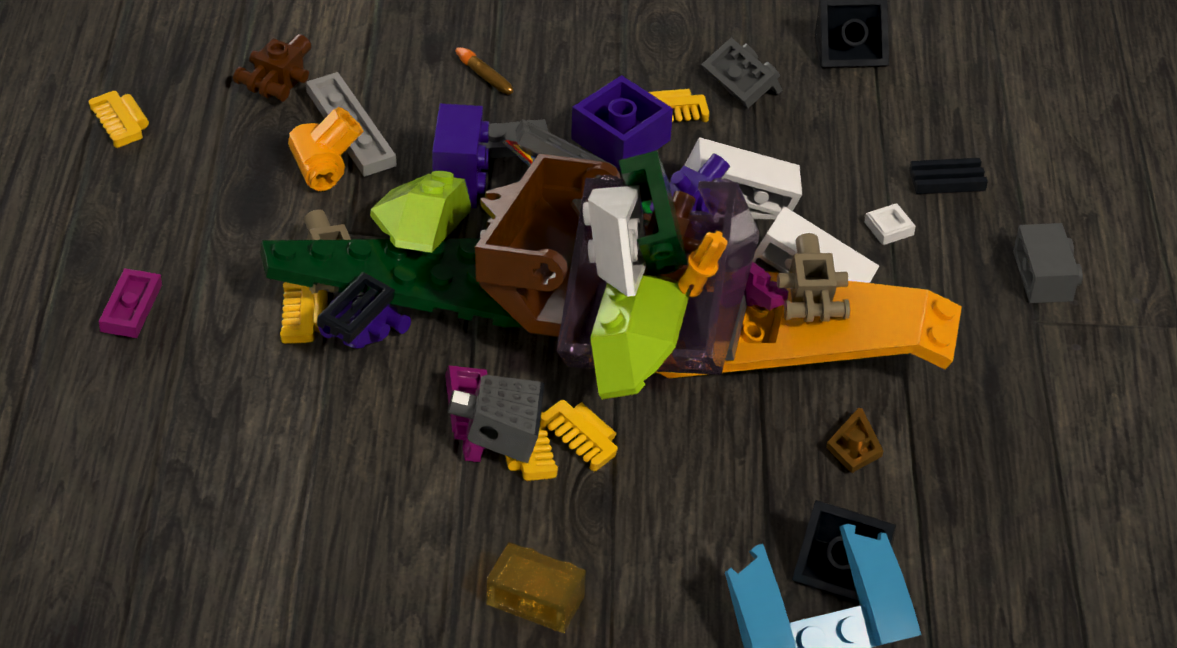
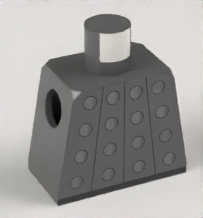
[448,375,545,463]

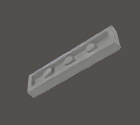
[306,72,397,177]

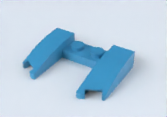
[725,524,922,648]

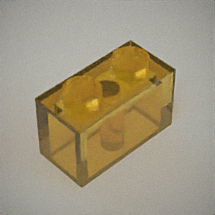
[487,542,586,633]

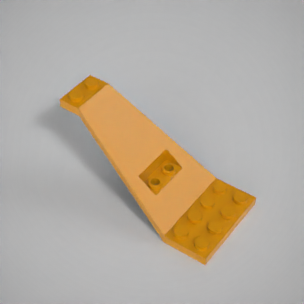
[656,256,962,378]

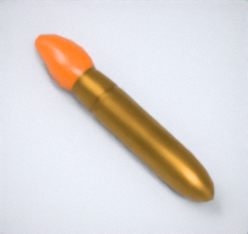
[456,48,514,95]

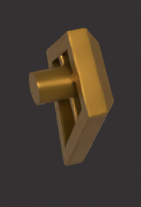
[826,408,883,473]

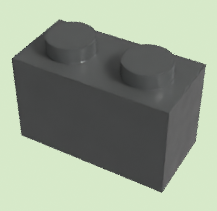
[1013,223,1083,303]

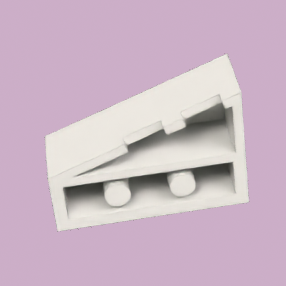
[685,137,802,219]
[750,206,879,283]

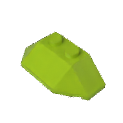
[370,171,471,253]
[590,275,690,400]

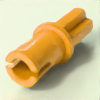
[678,230,728,297]

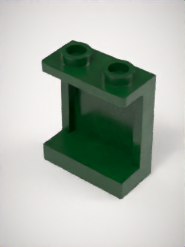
[619,150,688,274]

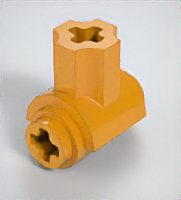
[288,106,364,191]

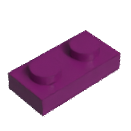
[99,268,162,338]

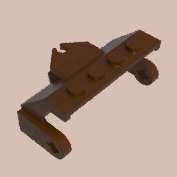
[475,154,621,338]

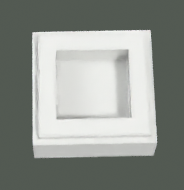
[864,203,916,245]

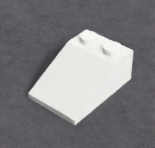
[583,185,646,297]

